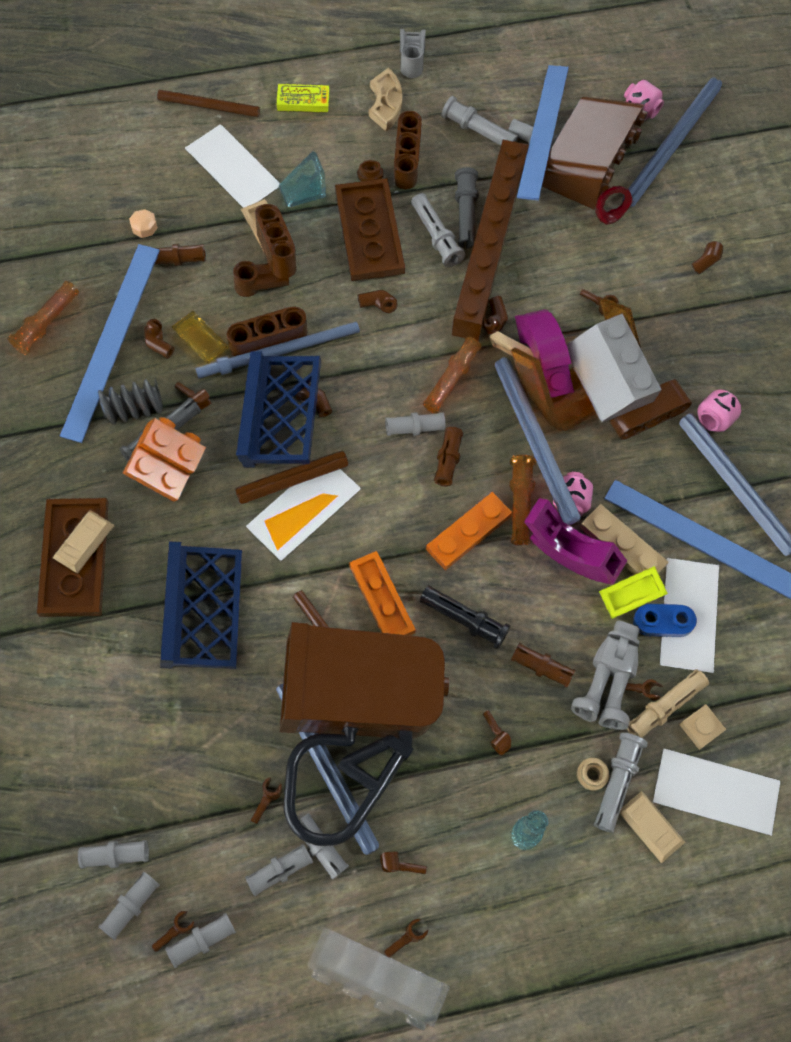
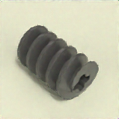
[98,377,163,425]

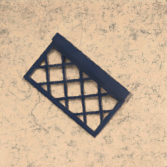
[236,351,321,468]
[160,541,242,669]

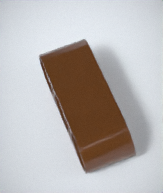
[394,111,422,190]
[255,204,297,278]
[227,306,308,356]
[609,379,692,440]

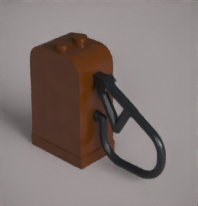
[279,622,449,846]

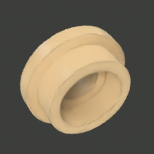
[577,758,609,791]

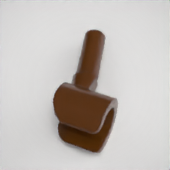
[580,289,619,315]
[175,382,212,410]
[625,679,663,701]
[483,710,511,756]
[250,777,282,824]
[380,851,427,874]
[152,911,194,952]
[384,919,428,958]

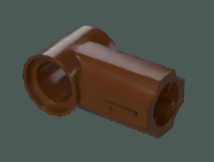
[233,261,289,297]

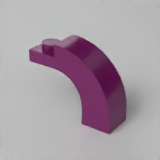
[515,309,574,399]
[524,498,627,585]

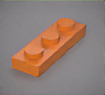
[426,492,512,571]
[349,551,416,636]

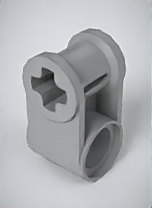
[400,29,426,78]

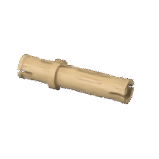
[627,669,709,738]

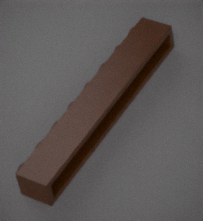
[452,139,529,342]

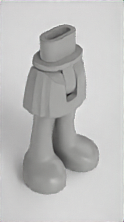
[571,621,640,730]

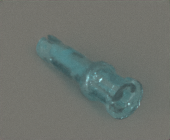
[511,810,549,850]

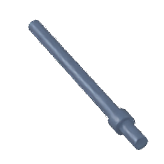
[195,322,360,379]

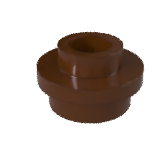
[357,160,384,181]

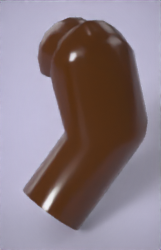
[691,241,723,275]
[357,290,398,313]
[483,296,508,334]
[144,319,175,359]
[295,383,332,417]

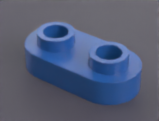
[633,604,697,637]

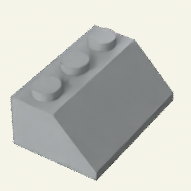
[567,314,662,423]

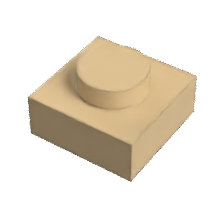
[679,704,726,750]

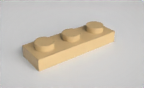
[579,504,669,575]

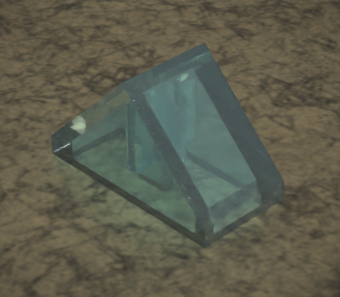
[279,151,326,207]

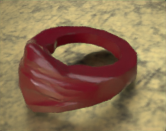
[595,186,632,225]

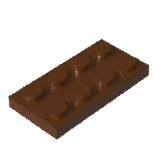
[335,178,405,281]
[37,498,109,617]

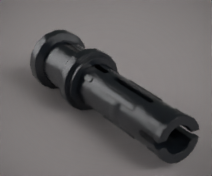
[419,585,511,650]

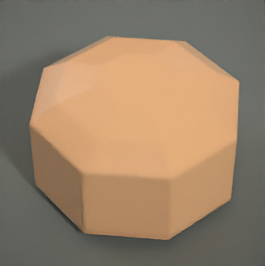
[129,209,158,238]

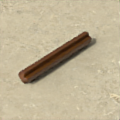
[235,451,348,504]

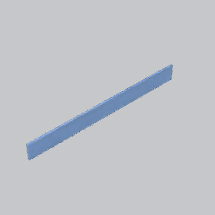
[517,65,569,201]
[60,244,160,443]
[604,480,791,599]

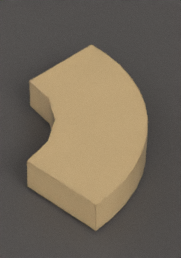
[369,67,402,132]

